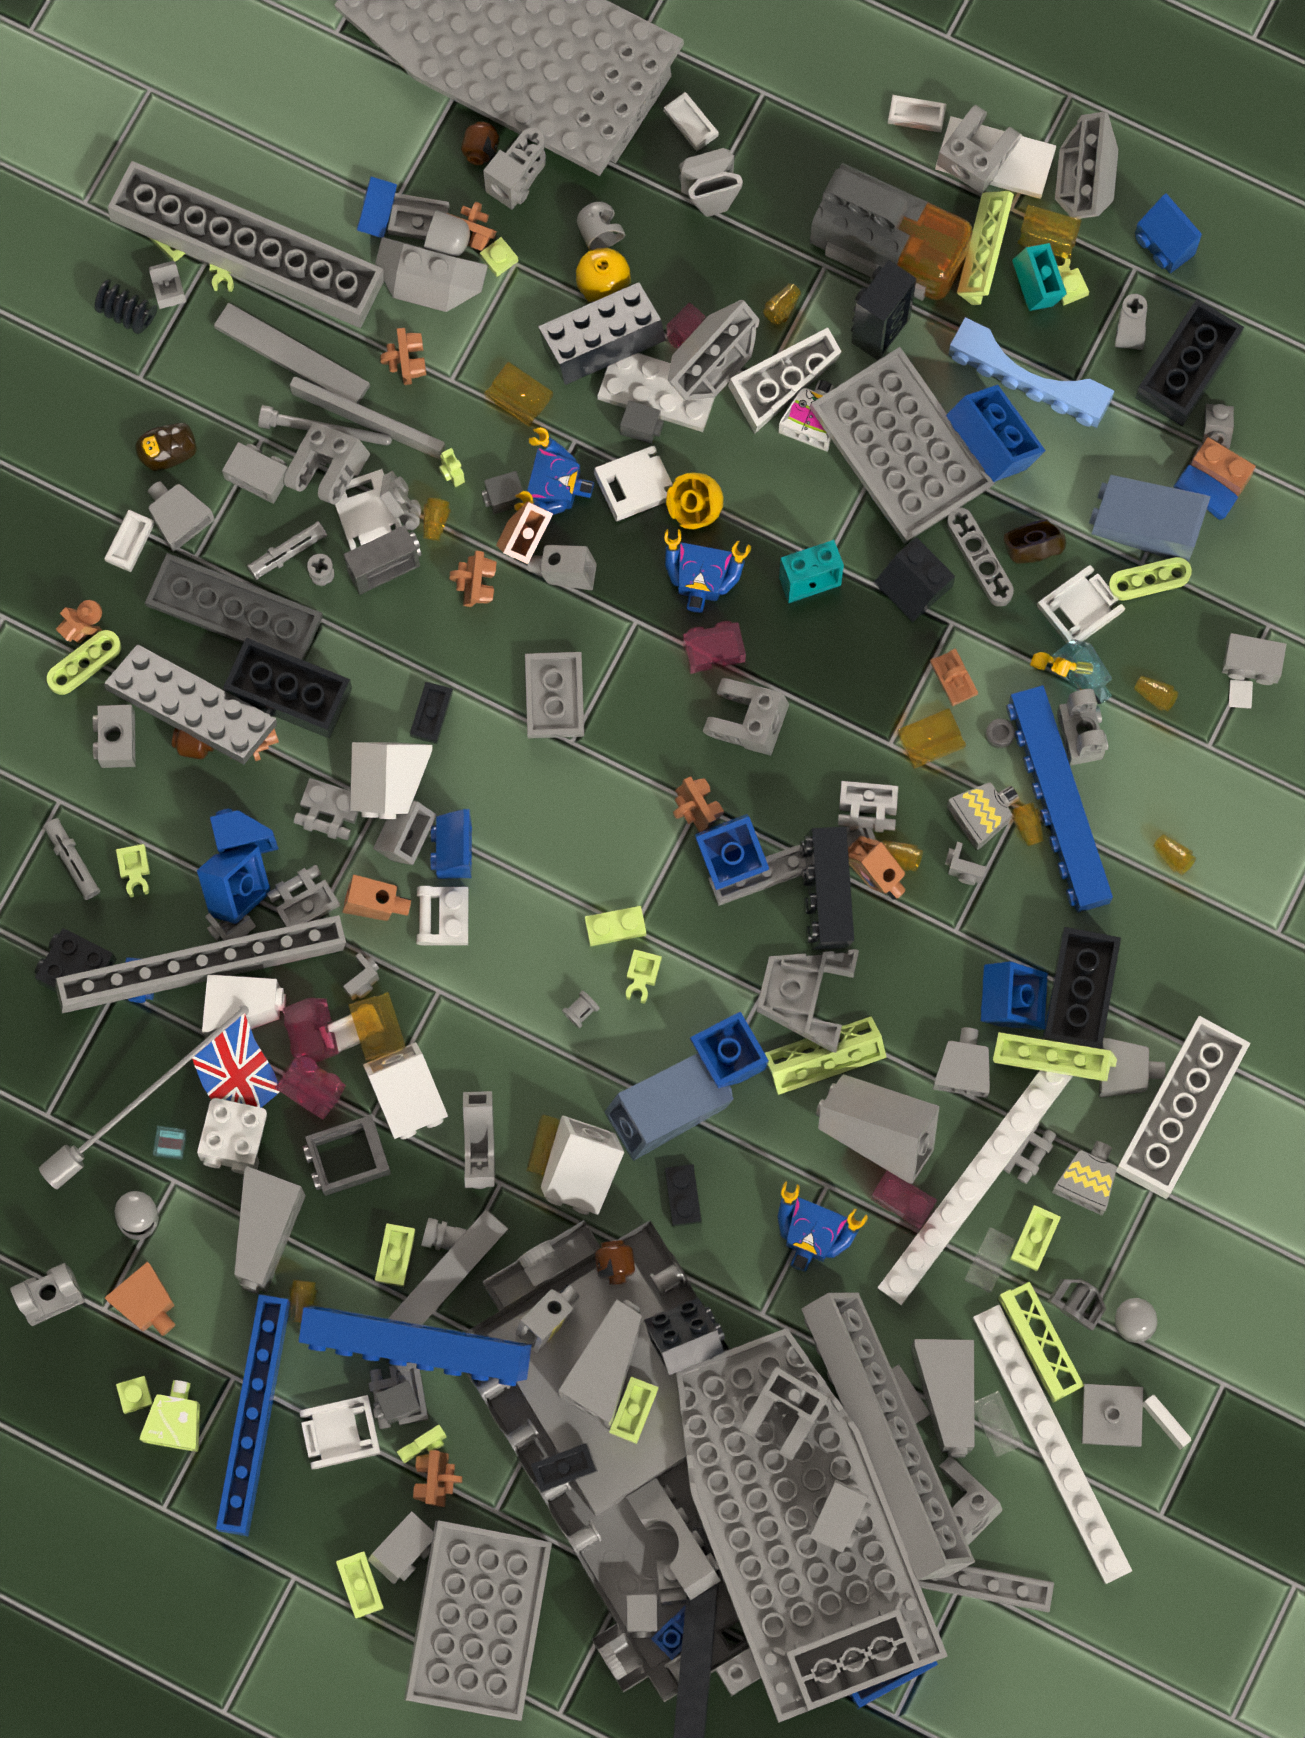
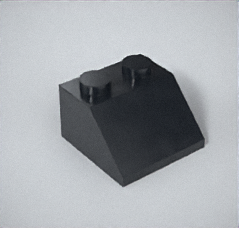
[874,537,955,623]

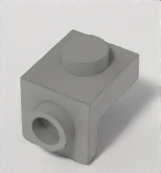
[149,261,186,309]
[1202,404,1234,449]
[945,842,986,885]
[205,913,256,941]
[343,952,379,1001]

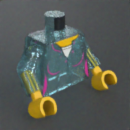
[1030,639,1112,704]

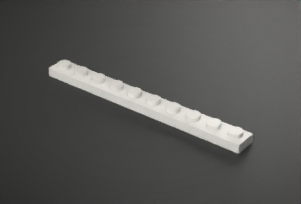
[878,1070,1073,1306]
[973,1304,1132,1584]

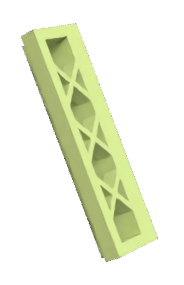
[957,191,1014,305]
[765,1016,887,1095]
[993,1032,1117,1081]
[998,1282,1084,1403]

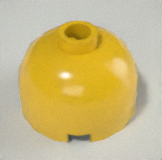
[576,247,630,302]
[666,472,724,529]

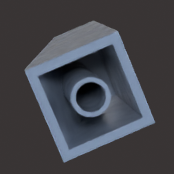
[1089,475,1211,562]
[604,1053,734,1161]

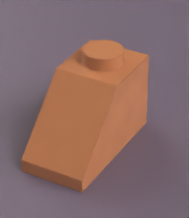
[496,501,553,564]

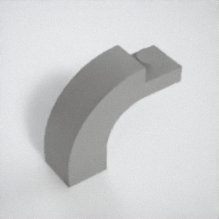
[463,1091,495,1189]

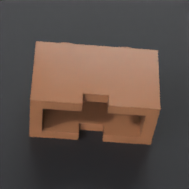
[1191,437,1256,497]

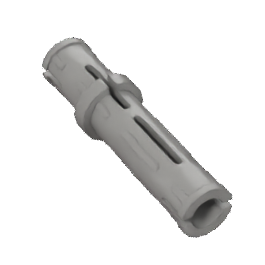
[247,521,327,580]
[43,818,100,900]

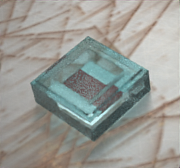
[153,1126,187,1160]

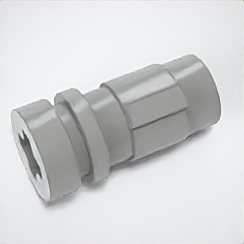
[421,1218,467,1251]

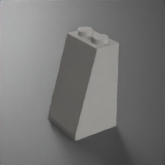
[816,1074,940,1184]
[234,1166,306,1295]
[558,1299,642,1429]
[911,1339,975,1458]

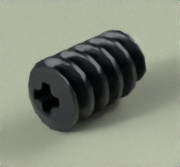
[95,279,158,334]

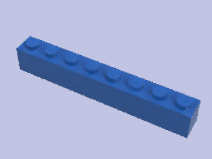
[1006,685,1113,913]
[216,1295,291,1536]
[299,1306,532,1386]

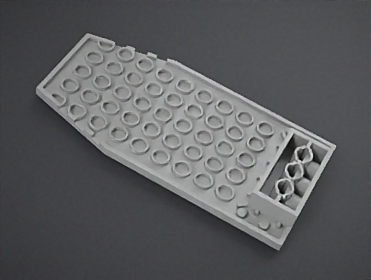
[335,0,684,176]
[676,1328,947,1723]

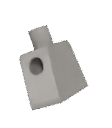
[148,481,215,553]
[528,545,597,590]
[933,1027,990,1098]
[1099,1038,1165,1097]

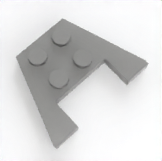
[757,949,859,1053]

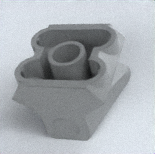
[679,148,743,217]

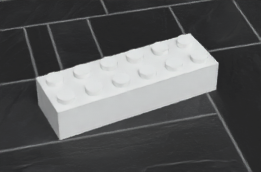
[1116,1016,1250,1199]

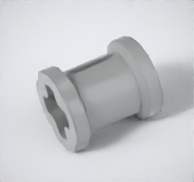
[307,554,335,586]
[562,990,600,1029]

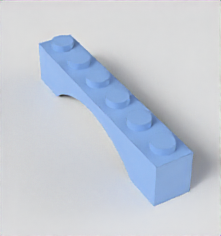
[948,317,1114,428]

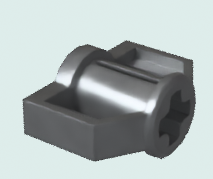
[1047,1279,1107,1331]

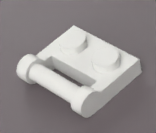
[416,886,469,945]

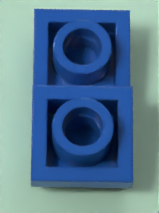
[356,176,397,238]
[1173,465,1238,520]
[651,1605,686,1660]

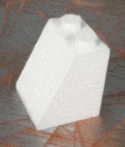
[350,742,432,819]
[202,975,286,1038]
[363,1042,448,1139]
[541,1115,624,1215]

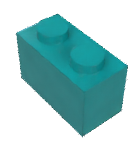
[1012,243,1067,311]

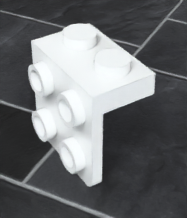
[197,1098,267,1174]

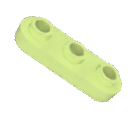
[1108,557,1192,601]
[47,630,121,695]

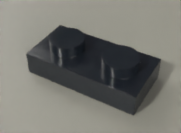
[410,682,453,744]
[665,1164,702,1227]
[531,1443,598,1493]

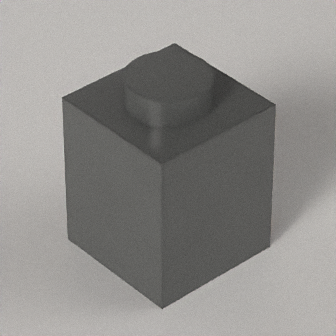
[620,400,664,444]
[481,471,523,515]
[374,1380,421,1424]

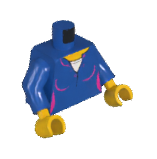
[514,428,594,515]
[664,529,751,612]
[777,1182,868,1272]

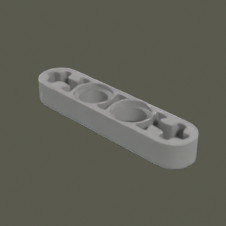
[947,507,1014,607]

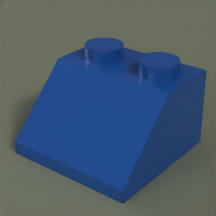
[1135,193,1202,274]
[210,809,279,854]
[431,809,472,879]
[694,814,770,890]
[197,845,271,924]
[981,961,1048,1030]
[690,1011,769,1088]

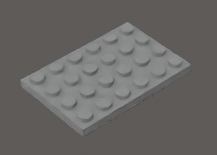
[809,347,995,544]
[404,1521,552,1721]

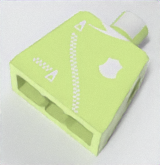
[140,1380,200,1452]

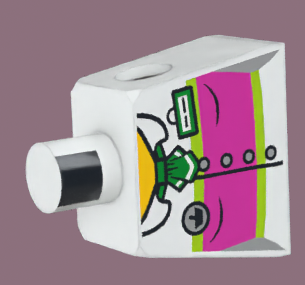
[779,380,834,452]

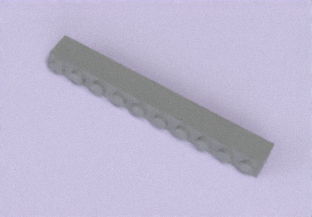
[55,915,346,1013]

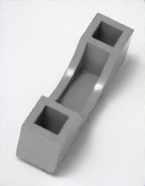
[626,1478,721,1600]

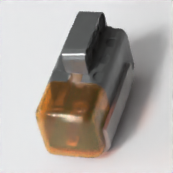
[810,163,973,301]

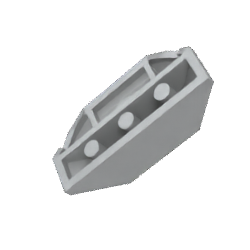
[1055,111,1118,219]
[375,237,488,312]
[668,300,760,400]

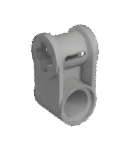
[1115,294,1147,350]

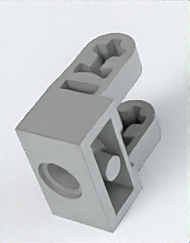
[937,105,1022,194]
[484,128,546,210]
[284,422,370,504]
[703,678,789,756]
[1057,689,1108,766]
[10,1263,86,1326]
[740,1366,830,1461]
[939,1457,1003,1545]

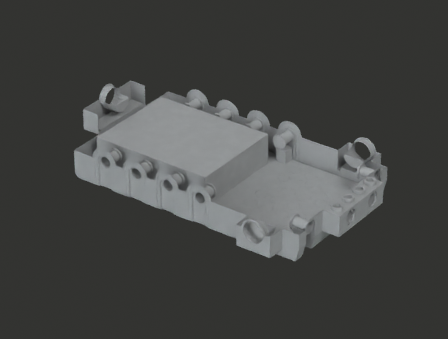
[465,1220,761,1702]

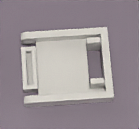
[594,446,673,521]
[335,469,402,550]
[1037,565,1125,649]
[299,1395,381,1469]

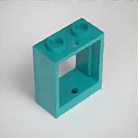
[779,540,844,603]

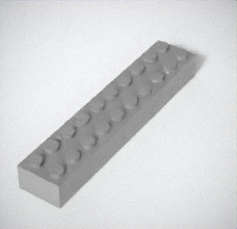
[108,161,384,328]
[802,1293,975,1580]

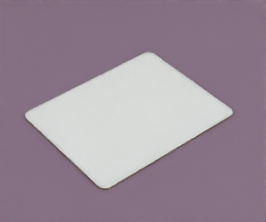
[1229,680,1253,708]

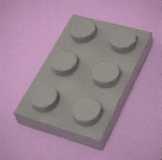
[525,652,584,738]

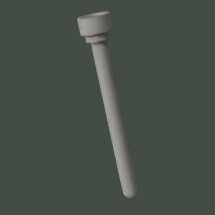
[258,405,392,446]

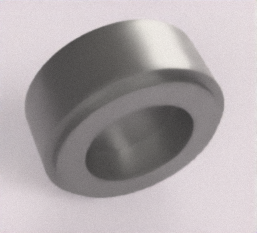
[986,719,1015,749]

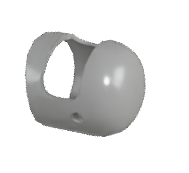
[577,202,626,250]
[424,211,470,257]
[114,1191,159,1240]
[1115,1298,1157,1343]

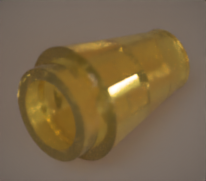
[763,284,801,325]
[423,498,451,541]
[1134,675,1179,712]
[1012,802,1044,846]
[1153,834,1196,875]
[882,840,923,872]
[289,1280,318,1323]

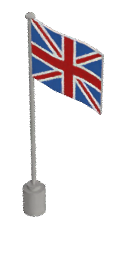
[39,1005,280,1189]

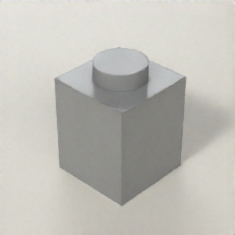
[627,1595,657,1639]

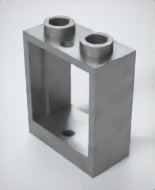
[344,525,422,595]
[302,1115,391,1196]

